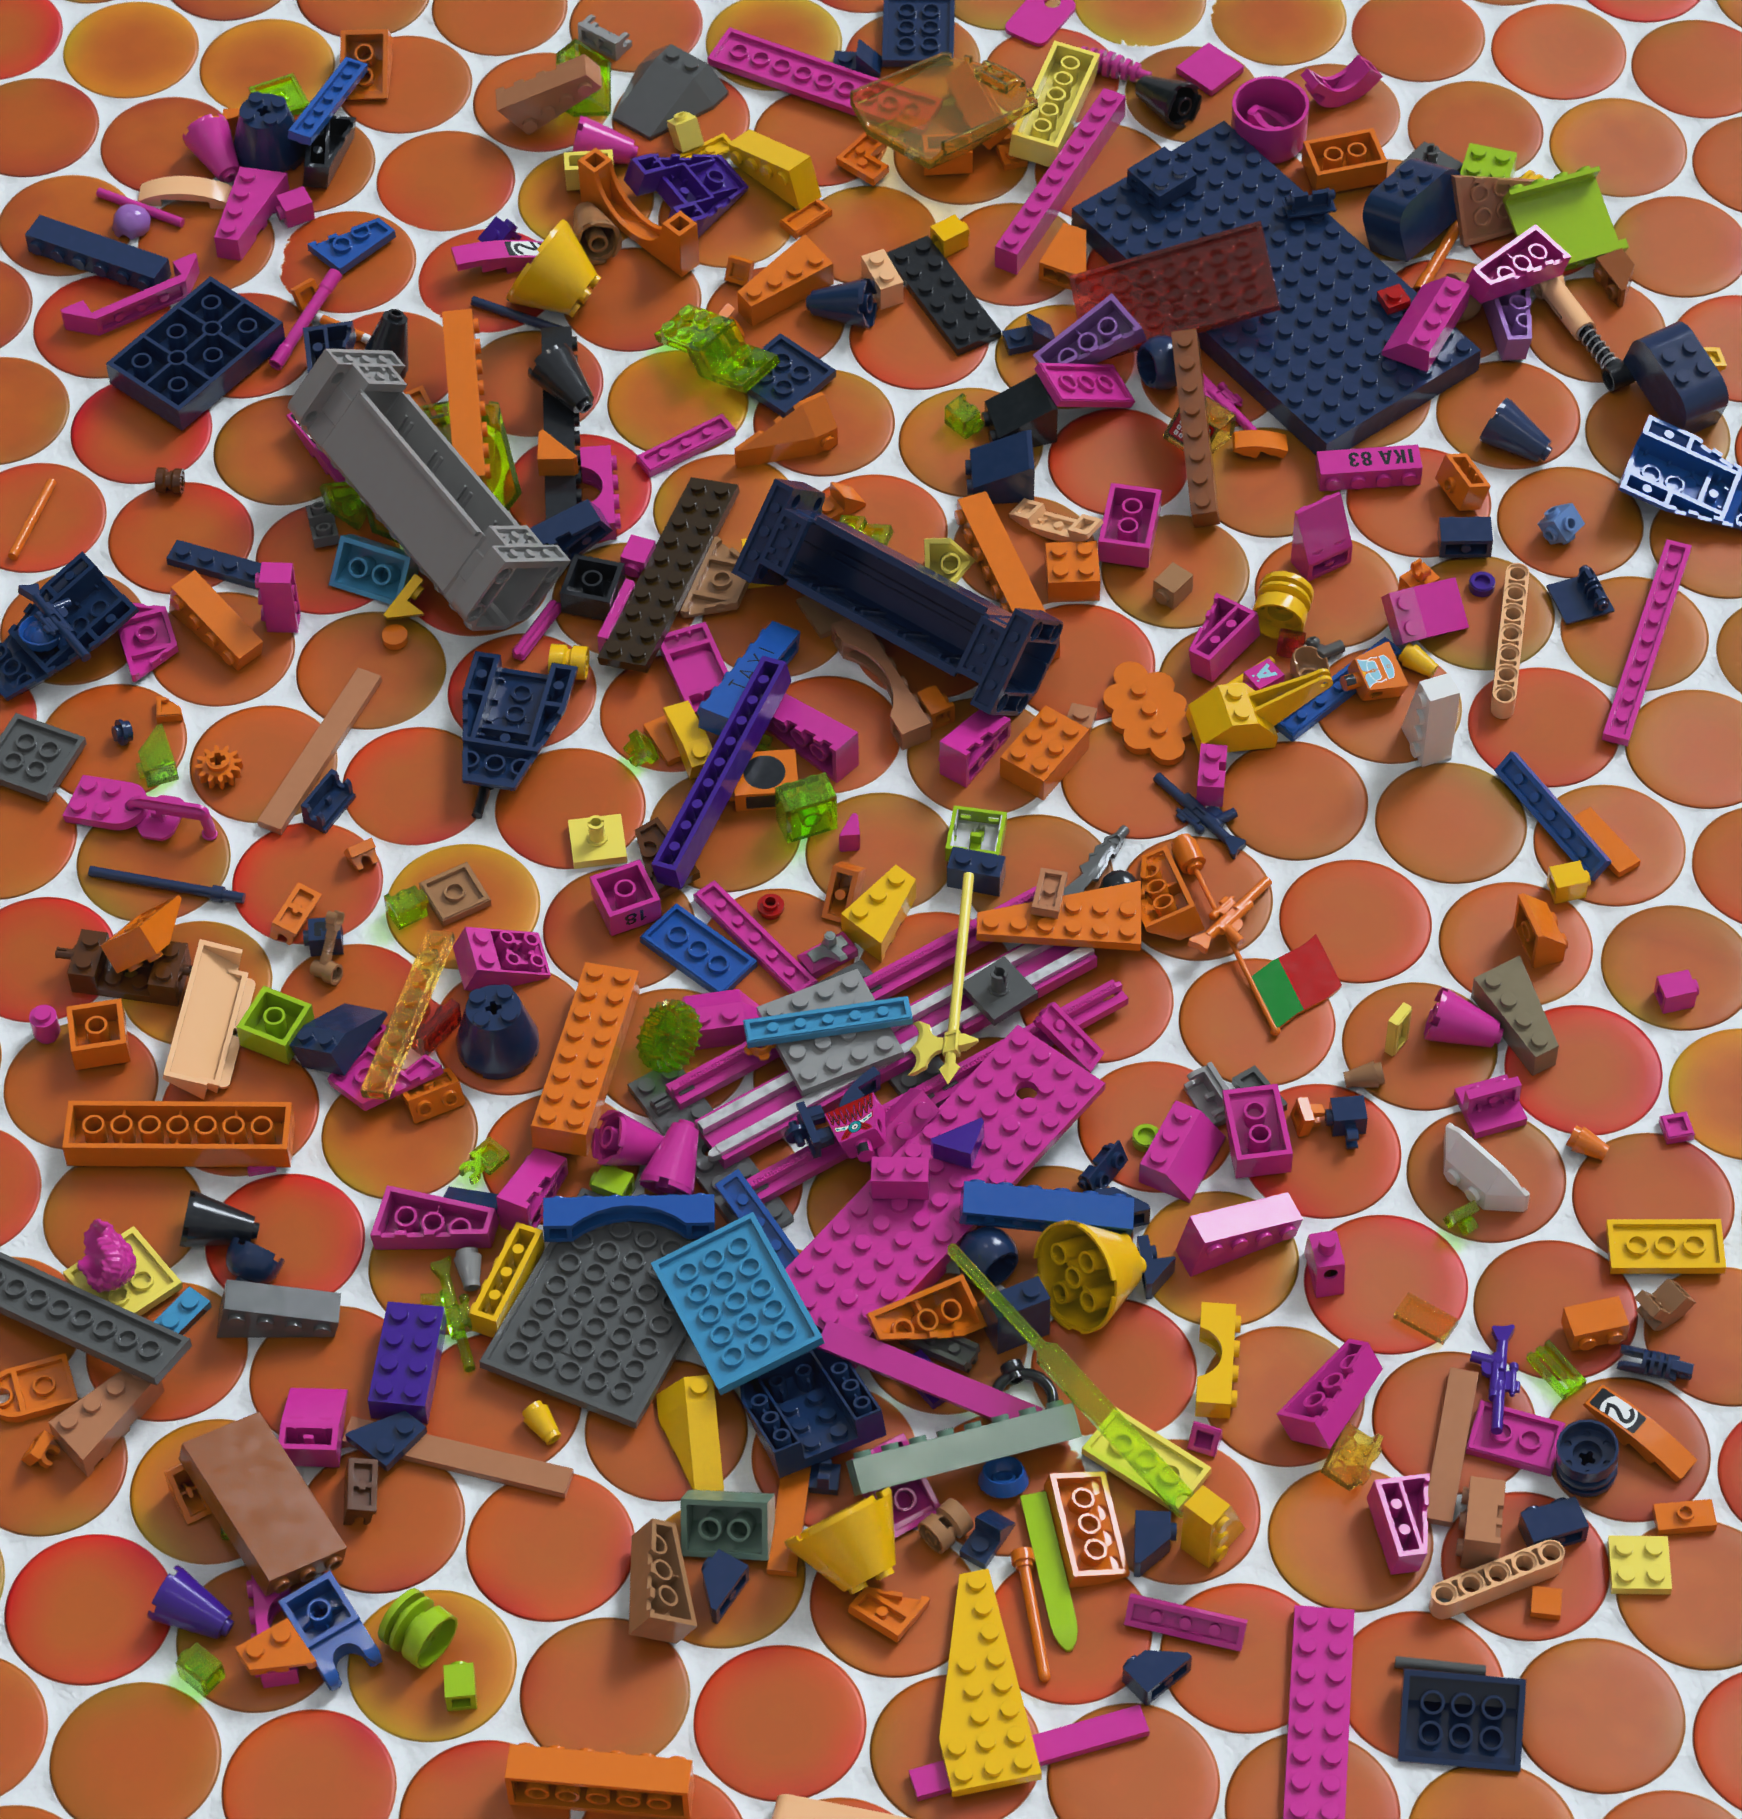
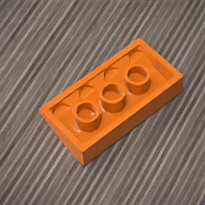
[1044,1471,1130,1588]

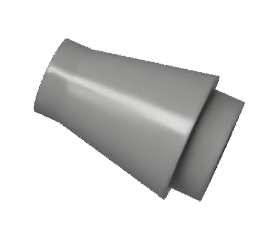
[454,1247,482,1291]

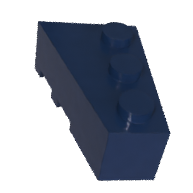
[303,321,357,373]
[530,499,613,565]

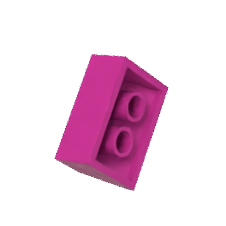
[1139,1100,1225,1203]

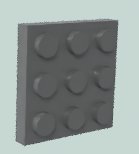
[0,713,87,802]

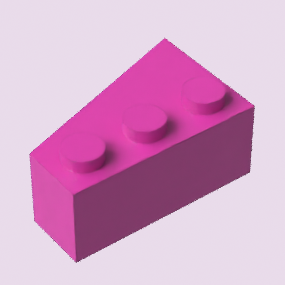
[938,709,1011,788]
[496,1148,568,1231]
[1367,1473,1430,1575]

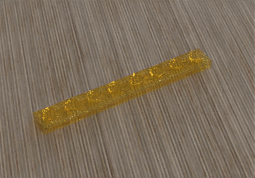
[360,930,455,1100]

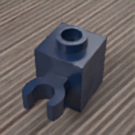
[1325,1095,1368,1149]

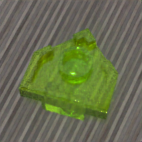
[319,482,371,530]

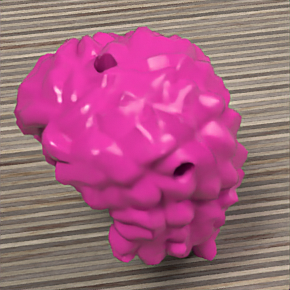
[77,1219,136,1293]

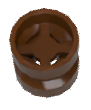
[155,467,185,494]

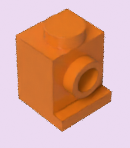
[917,685,955,731]

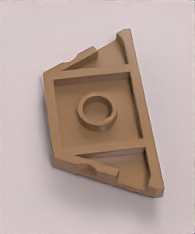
[680,536,750,618]

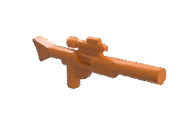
[1187,876,1272,954]

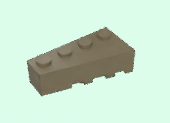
[1471,956,1559,1076]

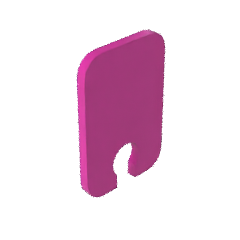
[1005,0,1076,47]

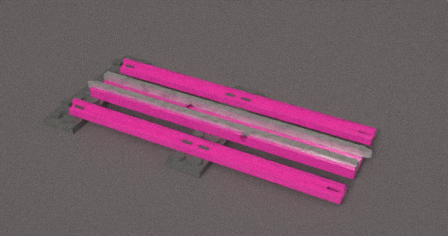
[628,886,1128,1229]

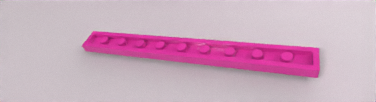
[1602,539,1692,747]

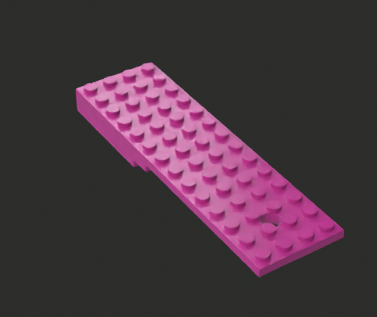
[785,1025,1106,1369]

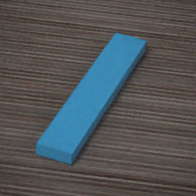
[743,996,913,1048]

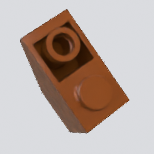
[1593,248,1634,307]

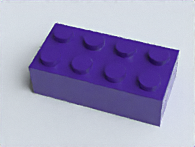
[368,1301,447,1424]

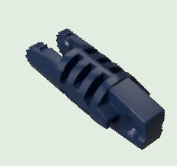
[1617,1344,1694,1382]

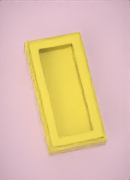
[1385,1002,1412,1057]

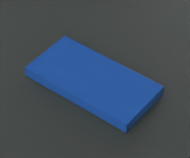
[640,903,757,993]

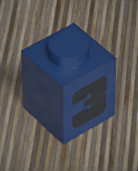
[303,917,344,957]

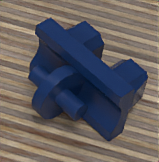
[784,1101,834,1159]

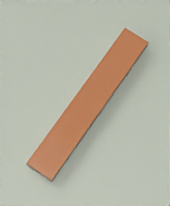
[1427,1367,1479,1528]

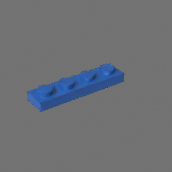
[715,1169,799,1269]

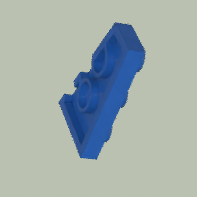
[307,218,396,275]

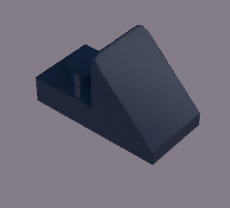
[833,39,882,77]
[1002,313,1055,356]
[1136,1235,1176,1299]
[960,1509,1015,1569]

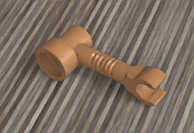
[310,910,345,985]

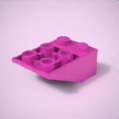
[1291,491,1353,582]
[453,927,551,991]
[279,1388,348,1468]

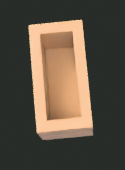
[861,249,904,310]

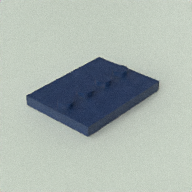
[882,0,955,67]

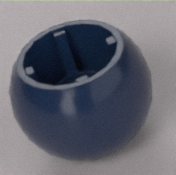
[1136,335,1177,390]
[957,1226,1019,1289]

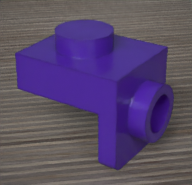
[478,216,522,242]

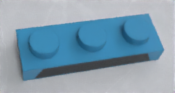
[154,1286,212,1335]

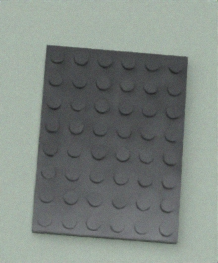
[479,1188,697,1429]

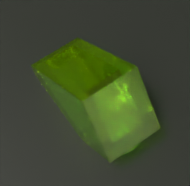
[136,724,179,788]

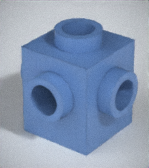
[1538,503,1585,544]

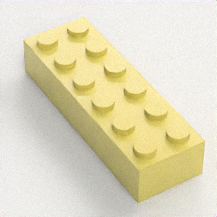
[1008,41,1100,167]

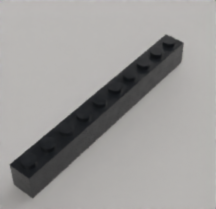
[541,326,582,520]

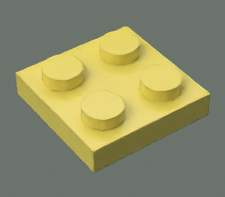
[1607,1536,1672,1595]

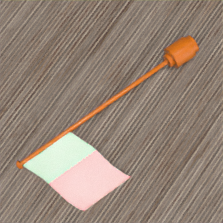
[1171,833,1342,1036]

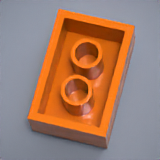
[1301,128,1388,192]
[1000,705,1089,801]

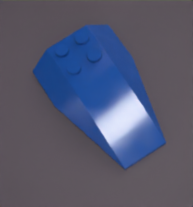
[1618,415,1742,531]

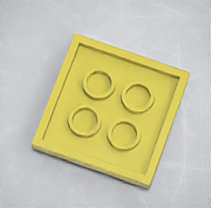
[63,1226,183,1316]

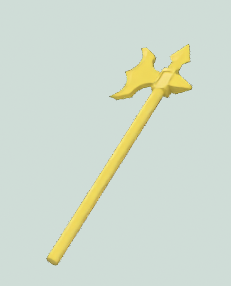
[907,872,979,1084]

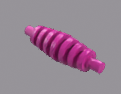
[1081,46,1152,82]

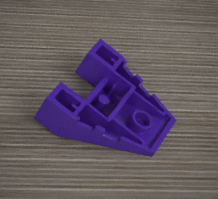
[624,153,748,238]

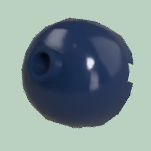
[226,1237,285,1284]

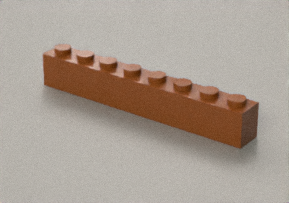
[1171,328,1220,528]

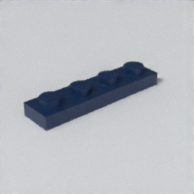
[166,540,261,590]

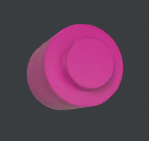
[29,1005,60,1044]

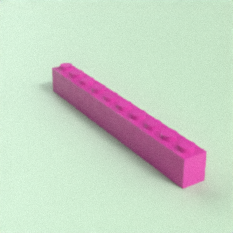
[995,88,1126,275]

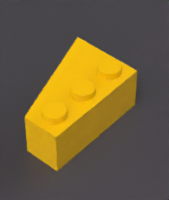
[841,865,916,962]
[1181,1485,1245,1568]

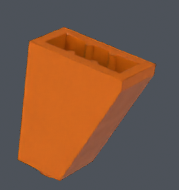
[1039,223,1086,295]

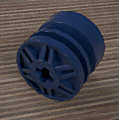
[1556,1419,1619,1497]

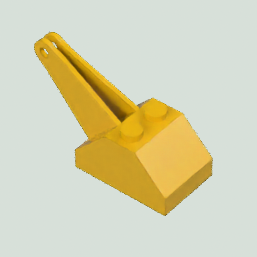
[1186,668,1333,755]

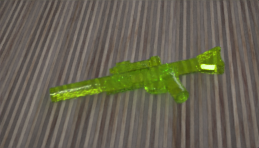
[420,1256,476,1372]

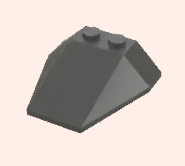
[612,44,729,140]

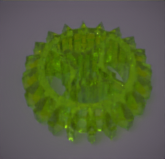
[636,999,703,1073]

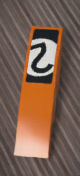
[1583,1384,1697,1482]

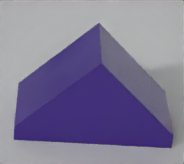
[930,1117,984,1169]

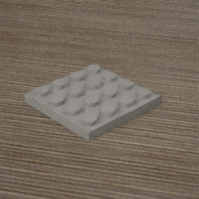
[757,968,904,1097]

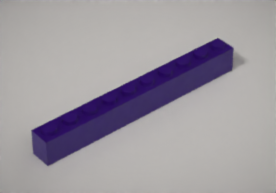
[651,656,792,889]

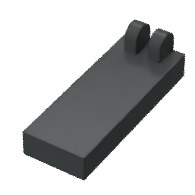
[899,1337,980,1373]

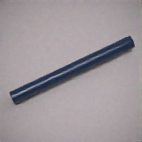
[471,296,563,329]

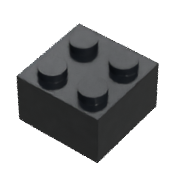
[560,554,626,621]

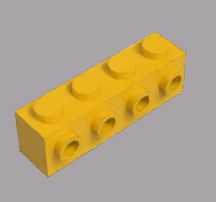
[468,1222,545,1338]

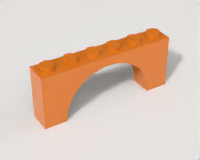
[578,148,700,277]

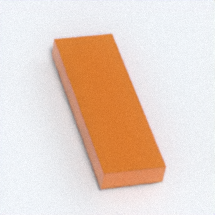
[1573,807,1641,878]

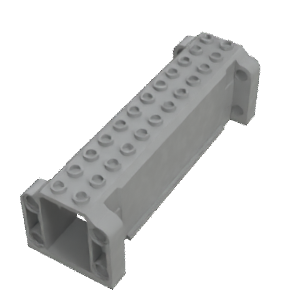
[288,348,571,631]

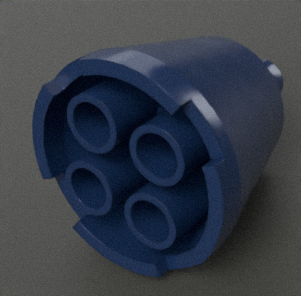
[233,92,305,172]
[456,984,540,1080]

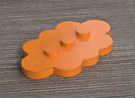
[1103,661,1193,766]

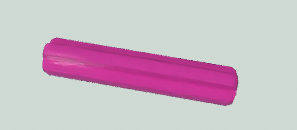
[512,600,561,661]

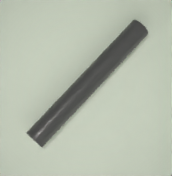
[1395,1656,1486,1675]

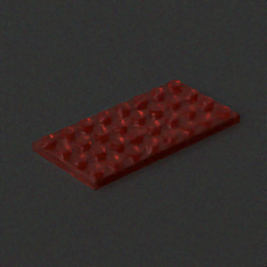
[1069,221,1281,360]

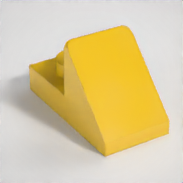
[383,574,424,620]

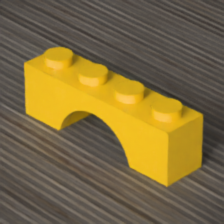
[1195,1302,1241,1419]

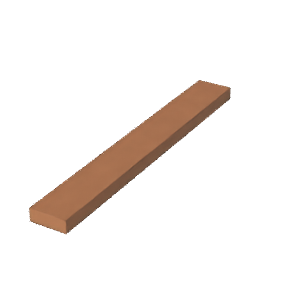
[257,667,382,835]
[342,1416,574,1498]

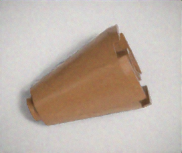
[573,202,622,265]

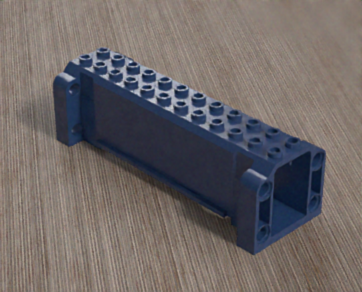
[732,478,1063,716]

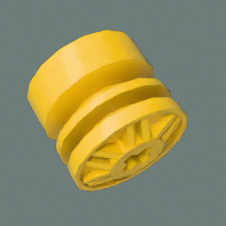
[1252,571,1314,640]

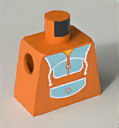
[1340,642,1408,701]

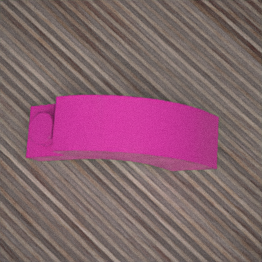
[1301,55,1383,108]

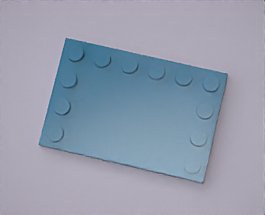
[651,1212,825,1395]

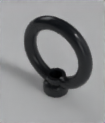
[992,1359,1059,1410]

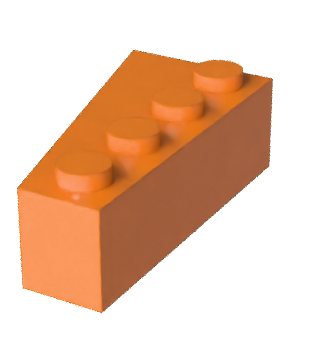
[737,234,834,327]
[169,570,263,671]

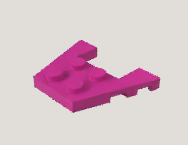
[327,1024,444,1111]

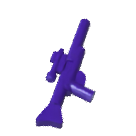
[1470,1324,1520,1435]

